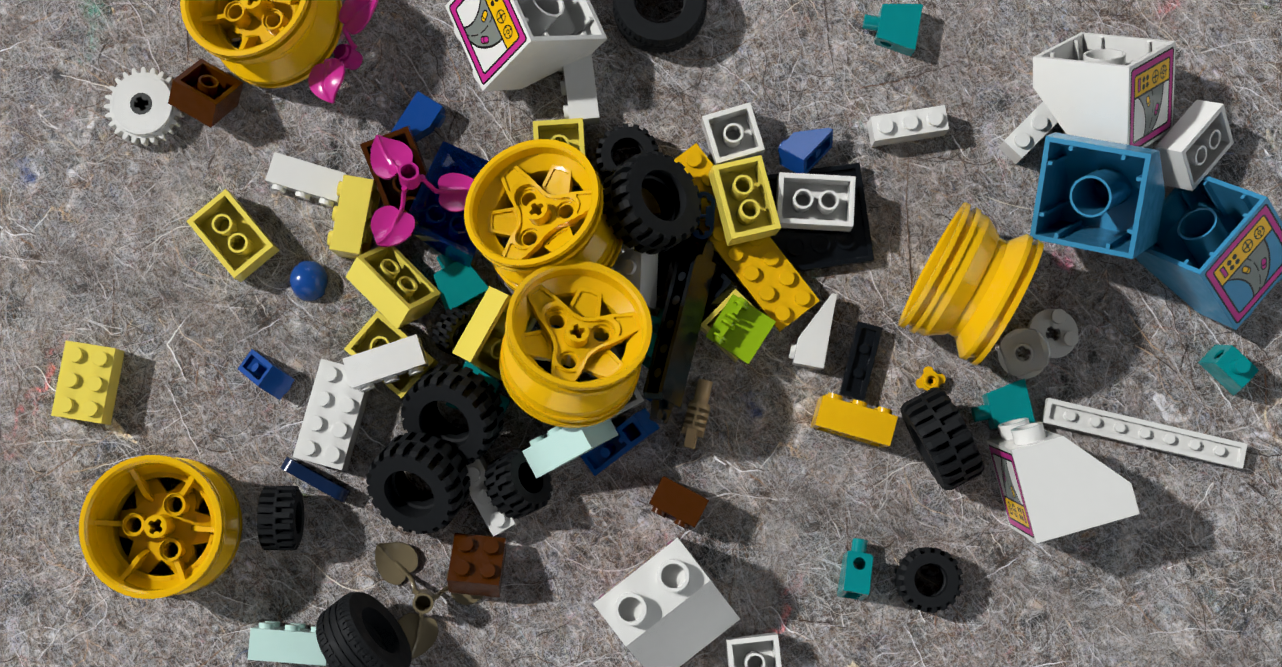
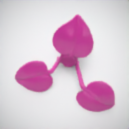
[308,0,378,104]
[370,134,474,247]

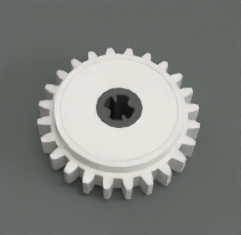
[104,67,184,147]

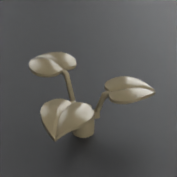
[375,542,483,659]

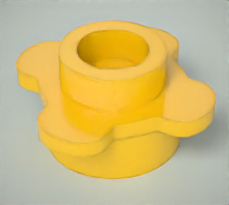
[915,366,946,391]

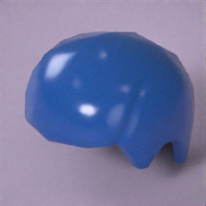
[290,260,328,301]

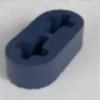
[692,192,715,241]

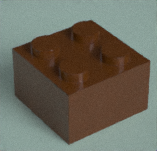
[168,59,243,128]
[649,476,709,530]
[447,533,506,598]

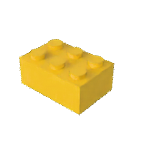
[810,392,898,448]

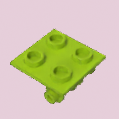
[705,294,776,364]

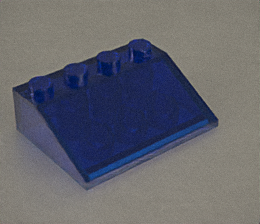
[408,141,489,267]

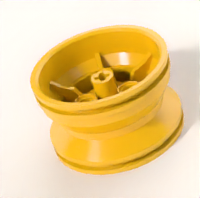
[180,0,343,88]
[464,139,623,291]
[898,202,1044,366]
[499,260,652,428]
[79,455,243,599]

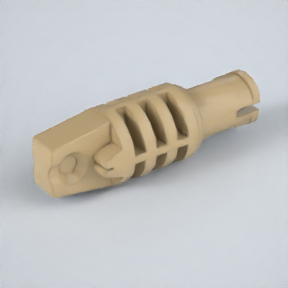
[681,378,713,449]

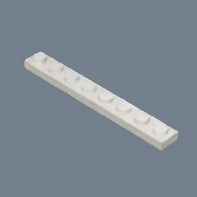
[1041,398,1248,469]

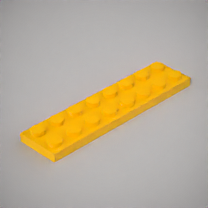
[674,143,820,332]

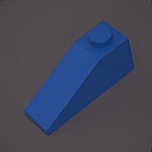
[391,91,446,142]
[580,408,660,476]

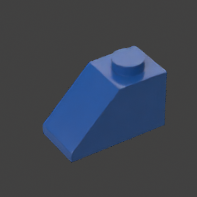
[778,128,833,174]
[238,349,295,400]

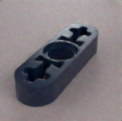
[280,456,351,503]

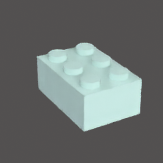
[522,419,618,479]
[247,621,329,666]

